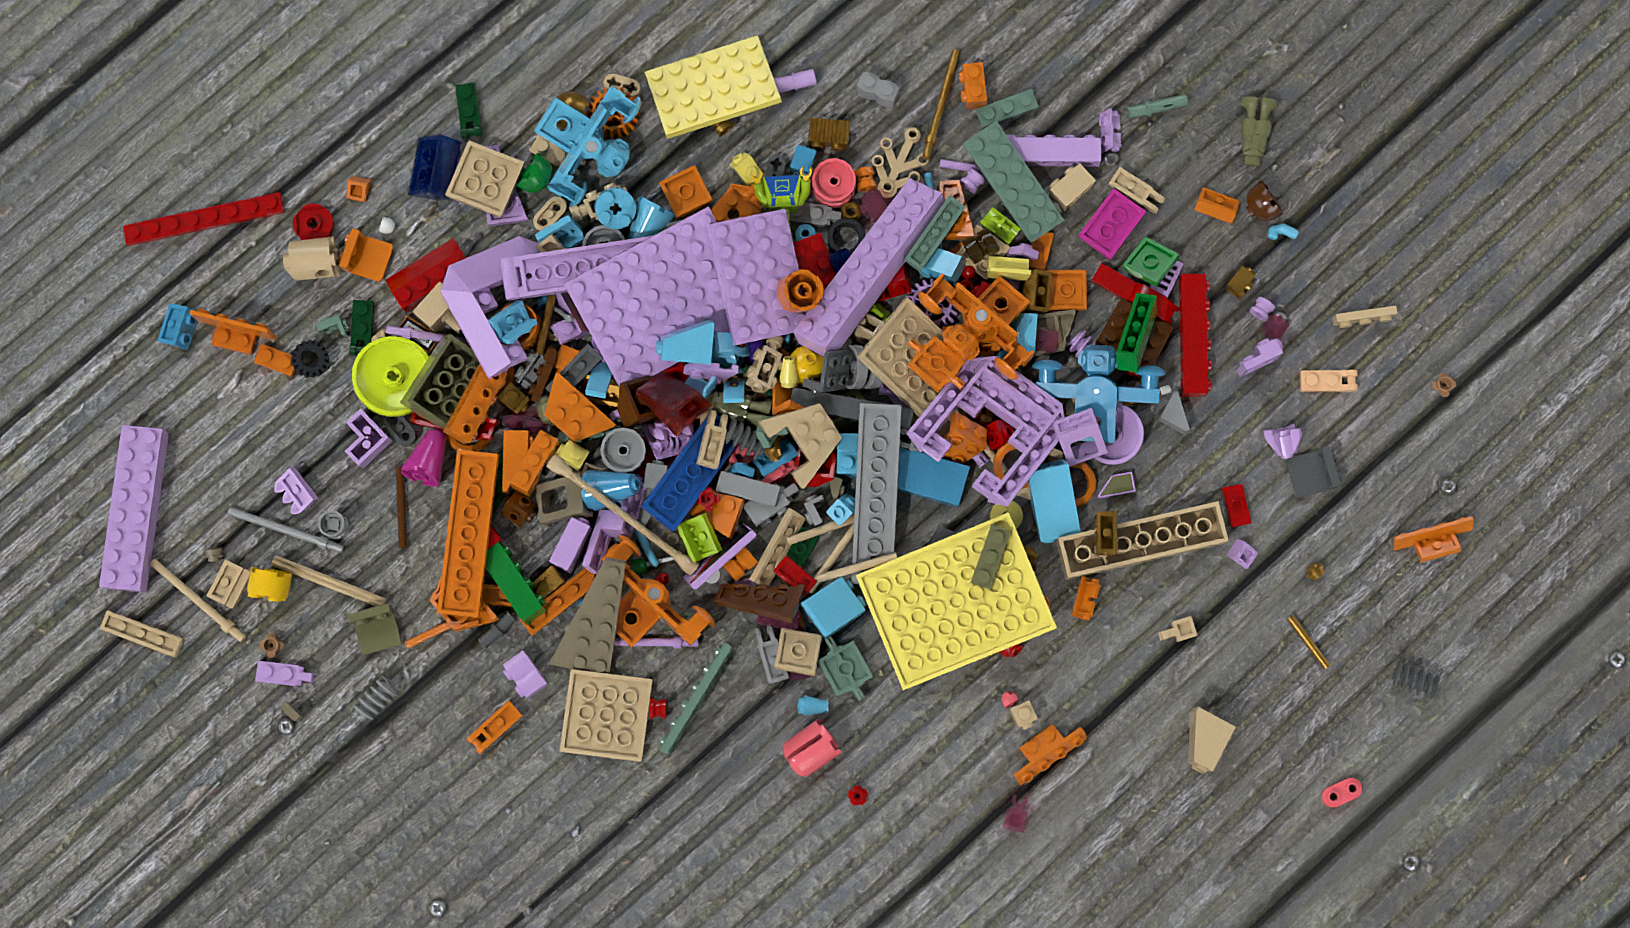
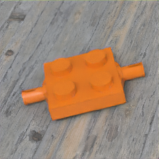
[907,336,966,393]

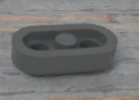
[383,416,417,447]

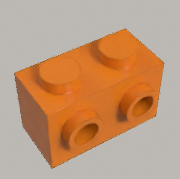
[959,62,987,109]

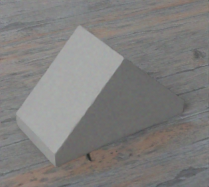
[1158,391,1190,434]

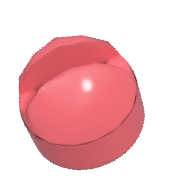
[1001,691,1020,708]

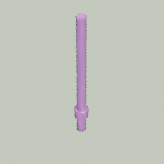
[386,325,508,347]
[614,636,699,649]

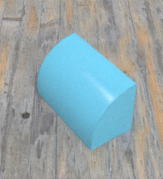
[1011,313,1037,354]

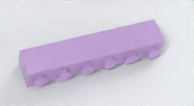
[1007,135,1101,167]

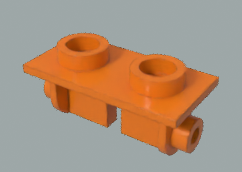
[1071,576,1101,621]

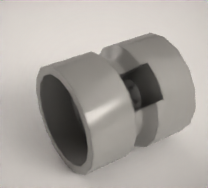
[318,510,350,540]

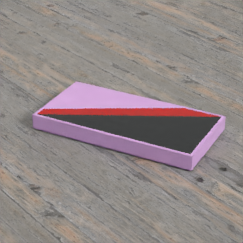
[683,523,756,590]

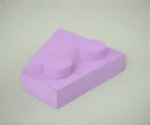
[683,363,739,384]

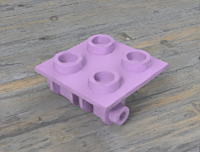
[642,419,692,460]

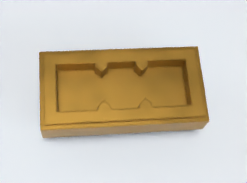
[532,565,566,600]

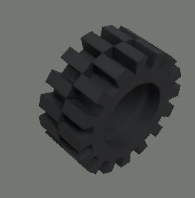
[291,340,329,378]

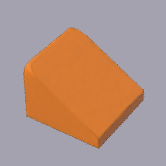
[346,176,371,202]

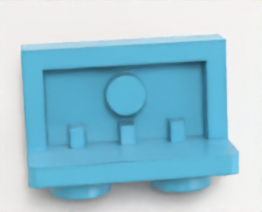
[535,215,584,249]
[488,300,538,344]

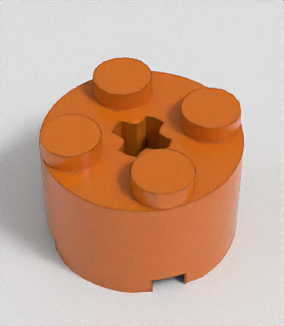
[777,270,823,313]

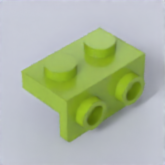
[677,513,722,563]

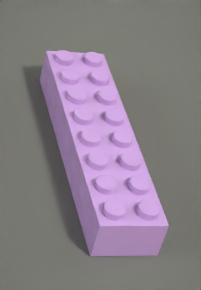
[99,425,169,593]

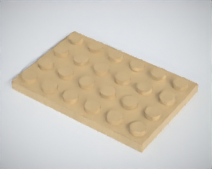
[856,297,967,437]

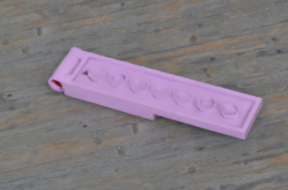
[500,236,652,301]

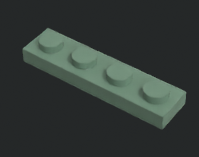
[903,195,966,272]

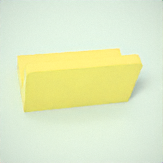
[987,256,1031,281]

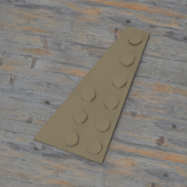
[549,557,626,674]

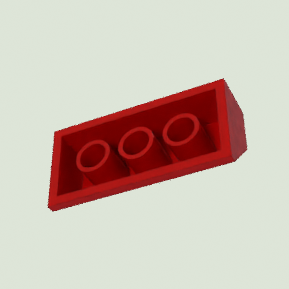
[385,238,466,314]

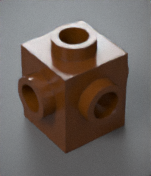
[501,491,537,527]

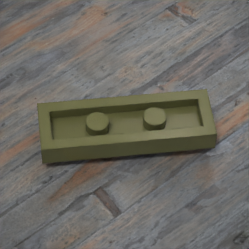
[971,524,1011,590]

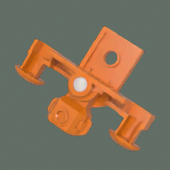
[918,273,1034,380]

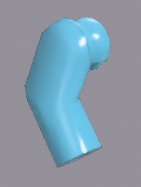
[1267,224,1299,240]

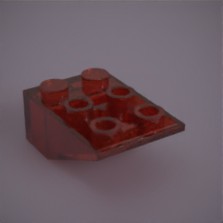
[635,371,712,437]

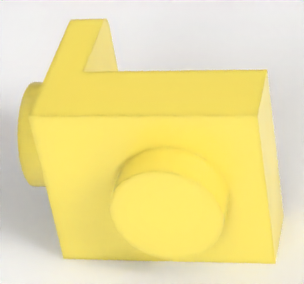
[729,152,763,186]
[556,440,589,471]

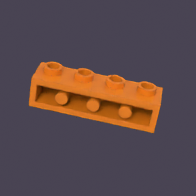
[443,363,508,444]

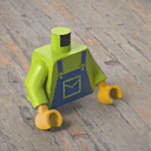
[750,166,813,223]

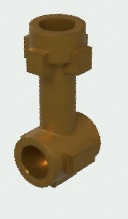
[764,434,785,462]

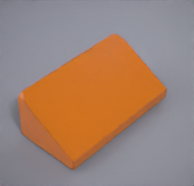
[1195,187,1240,223]

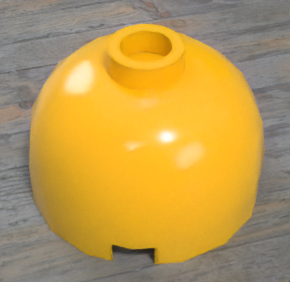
[790,346,824,385]

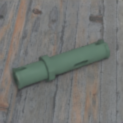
[1126,94,1188,119]

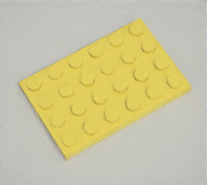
[645,35,781,139]

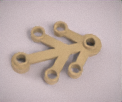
[872,127,929,198]

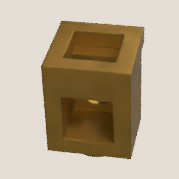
[1224,266,1256,301]

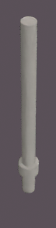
[228,507,345,553]

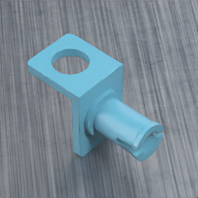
[682,375,717,404]

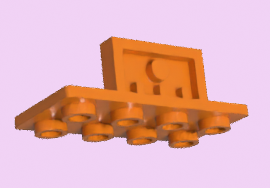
[189,308,277,355]

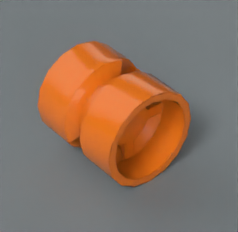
[723,547,758,582]

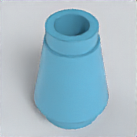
[798,695,828,716]

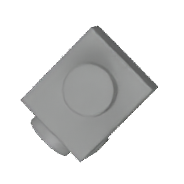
[804,494,824,528]

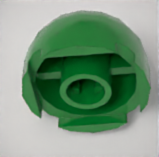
[516,152,553,193]

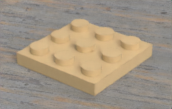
[445,141,525,218]

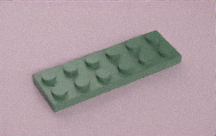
[963,121,1064,244]
[659,643,734,755]

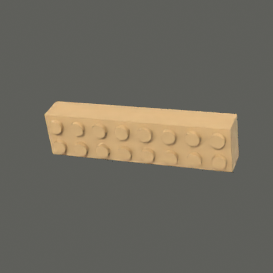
[1056,501,1229,580]

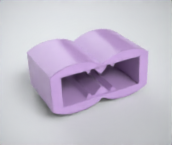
[503,650,548,699]

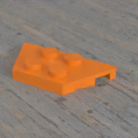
[544,372,616,442]
[429,577,499,632]

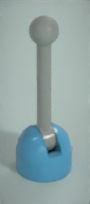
[537,295,574,323]

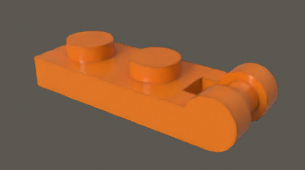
[466,700,523,755]

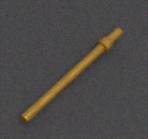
[922,49,960,160]

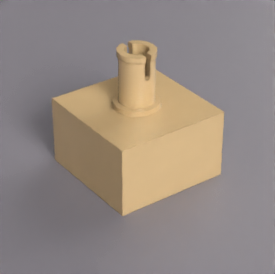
[413,282,462,334]

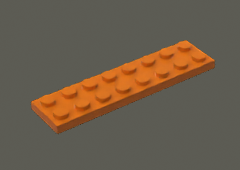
[437,450,499,618]

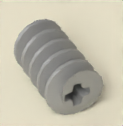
[352,675,399,720]

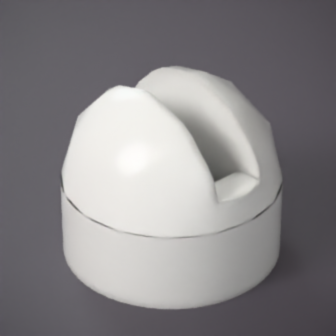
[379,217,395,234]

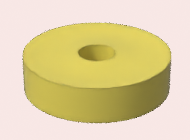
[990,501,1023,529]

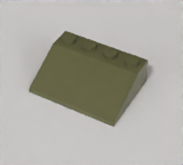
[400,334,479,429]

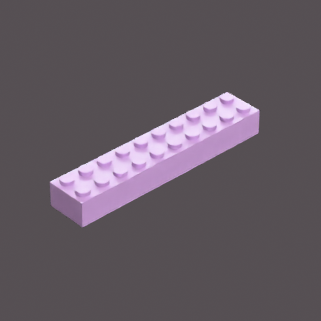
[793,178,945,356]

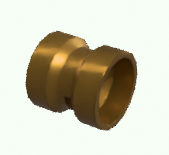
[710,119,734,137]

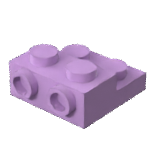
[1236,338,1283,377]

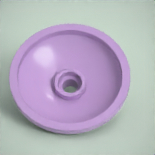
[1083,404,1144,465]

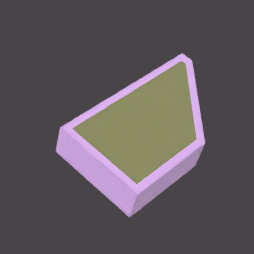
[1097,472,1136,499]

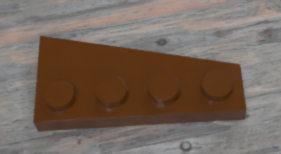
[714,584,806,623]

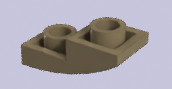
[830,457,845,501]

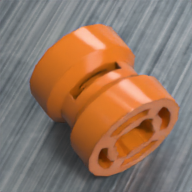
[854,167,877,192]

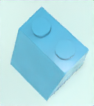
[655,320,715,364]
[801,576,866,639]

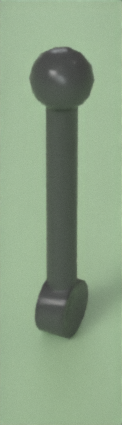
[464,232,483,258]

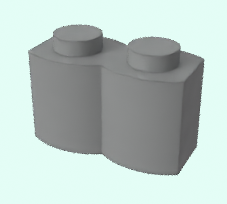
[857,72,899,108]

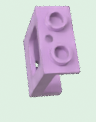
[1053,408,1108,467]

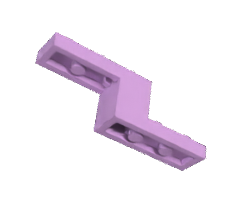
[582,474,646,574]

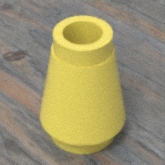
[779,356,799,388]

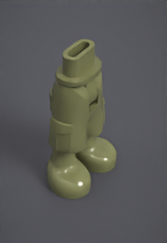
[1240,96,1278,167]
[701,391,772,431]

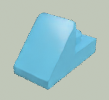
[837,433,858,475]

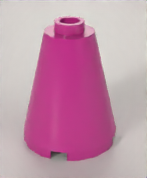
[401,428,447,487]

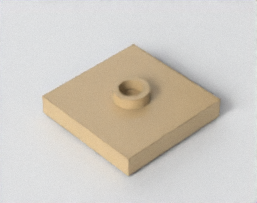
[774,627,822,676]

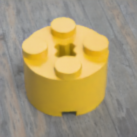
[247,567,292,602]

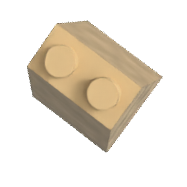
[1188,707,1236,774]

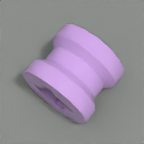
[960,168,985,194]
[1249,297,1275,322]

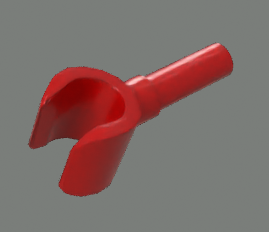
[663,362,689,374]

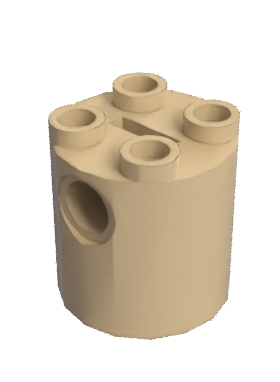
[283,237,340,281]

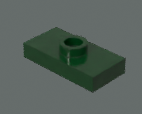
[786,526,819,568]

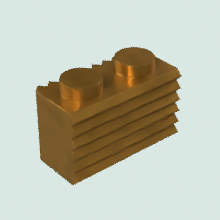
[808,117,850,151]
[1023,269,1052,314]
[1094,512,1117,556]

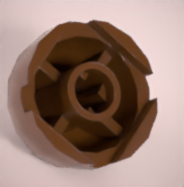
[1245,180,1283,221]

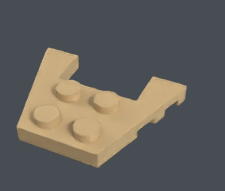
[758,403,842,489]

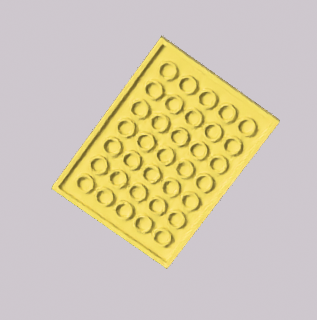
[856,512,1057,690]

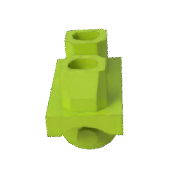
[980,207,1021,245]

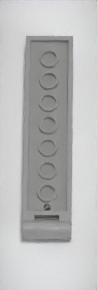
[851,402,902,584]

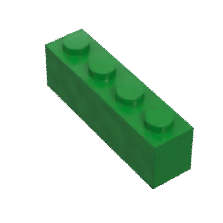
[1116,293,1157,373]
[486,542,547,625]

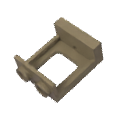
[536,473,593,528]

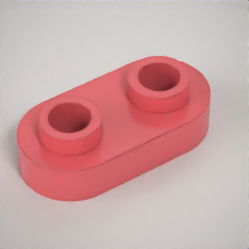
[1321,778,1362,807]

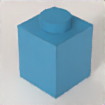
[790,145,817,178]

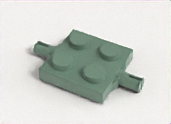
[817,636,873,702]

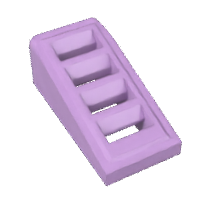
[1150,261,1184,298]

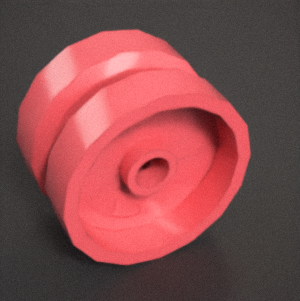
[812,158,856,208]

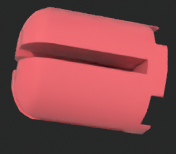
[782,718,842,777]

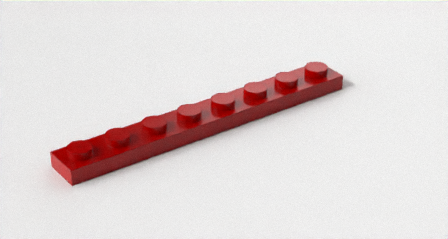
[123,192,285,246]

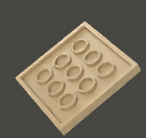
[559,669,653,762]

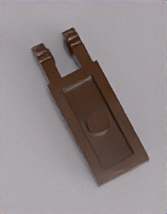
[528,346,558,402]

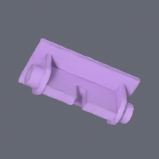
[1099,108,1121,153]

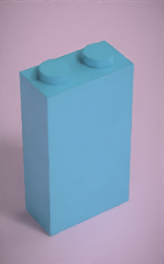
[1027,459,1081,543]

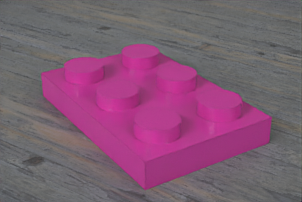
[1078,188,1146,260]

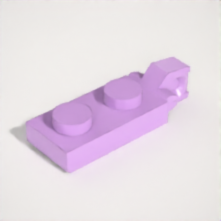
[255,661,315,686]

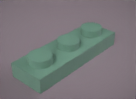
[975,89,1039,129]

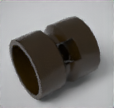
[962,228,999,264]

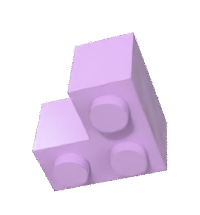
[345,409,393,469]

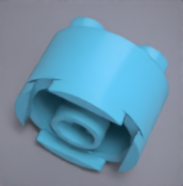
[594,187,636,229]

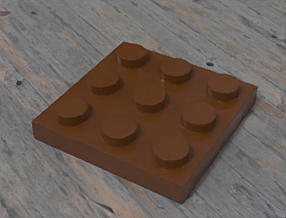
[1095,297,1174,367]

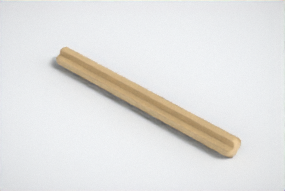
[271,556,387,606]

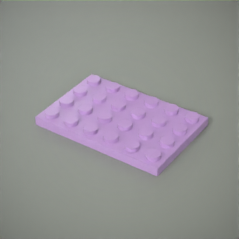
[706,209,808,346]

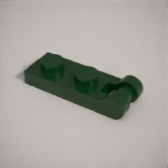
[455,82,482,139]
[349,300,374,356]

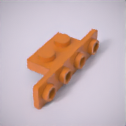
[1393,516,1474,562]
[1014,724,1087,786]

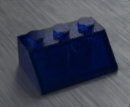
[408,134,461,201]

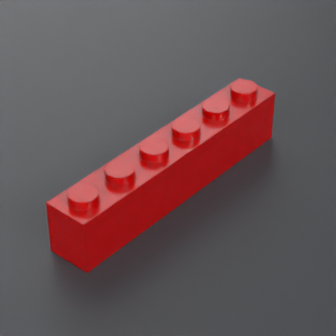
[1179,274,1212,397]

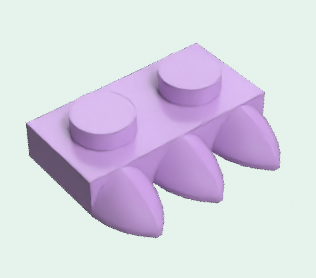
[648,416,694,440]
[274,467,318,514]

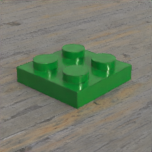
[1123,236,1179,287]

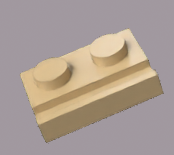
[206,559,250,610]

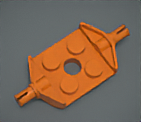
[711,183,763,222]

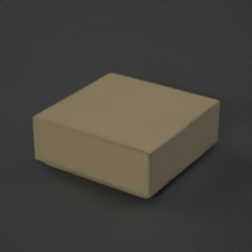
[280,701,305,722]

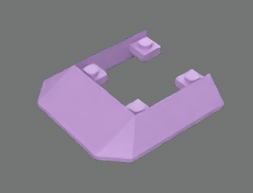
[440,236,590,379]
[907,356,1065,507]

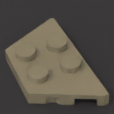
[1009,309,1076,357]

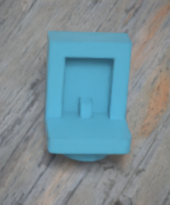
[826,493,855,526]

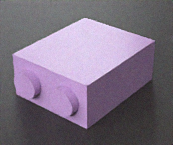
[549,516,593,574]

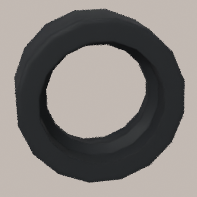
[828,218,865,258]

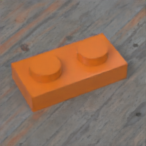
[254,344,295,377]

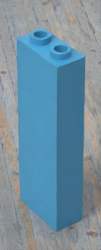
[841,433,970,508]

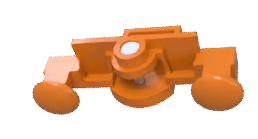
[601,535,715,648]

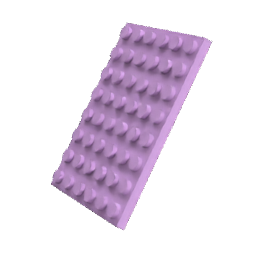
[564,207,731,387]

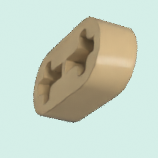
[604,74,641,98]

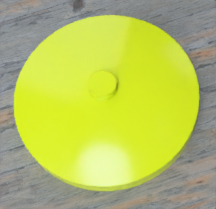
[352,336,429,417]

